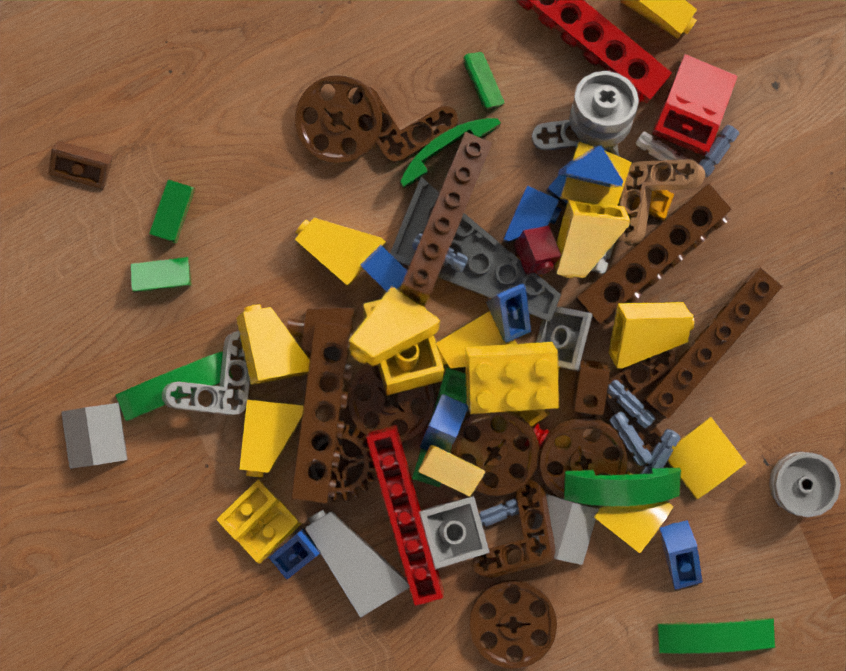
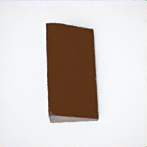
[48,141,113,189]

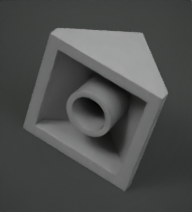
[536,307,592,371]
[61,403,128,469]
[532,494,599,565]
[419,496,490,569]

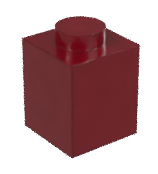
[514,226,561,275]

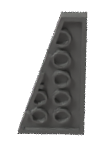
[390,177,561,322]

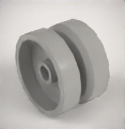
[569,71,639,147]
[769,451,841,517]

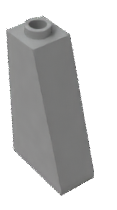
[305,510,409,618]

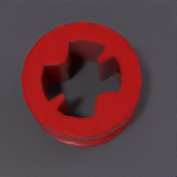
[524,423,549,448]

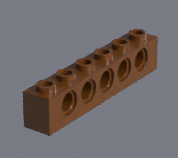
[399,132,492,306]
[575,184,732,325]
[643,267,783,419]
[291,322,354,503]

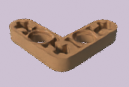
[618,159,705,246]

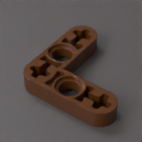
[353,86,458,163]
[605,349,676,452]
[473,480,555,578]

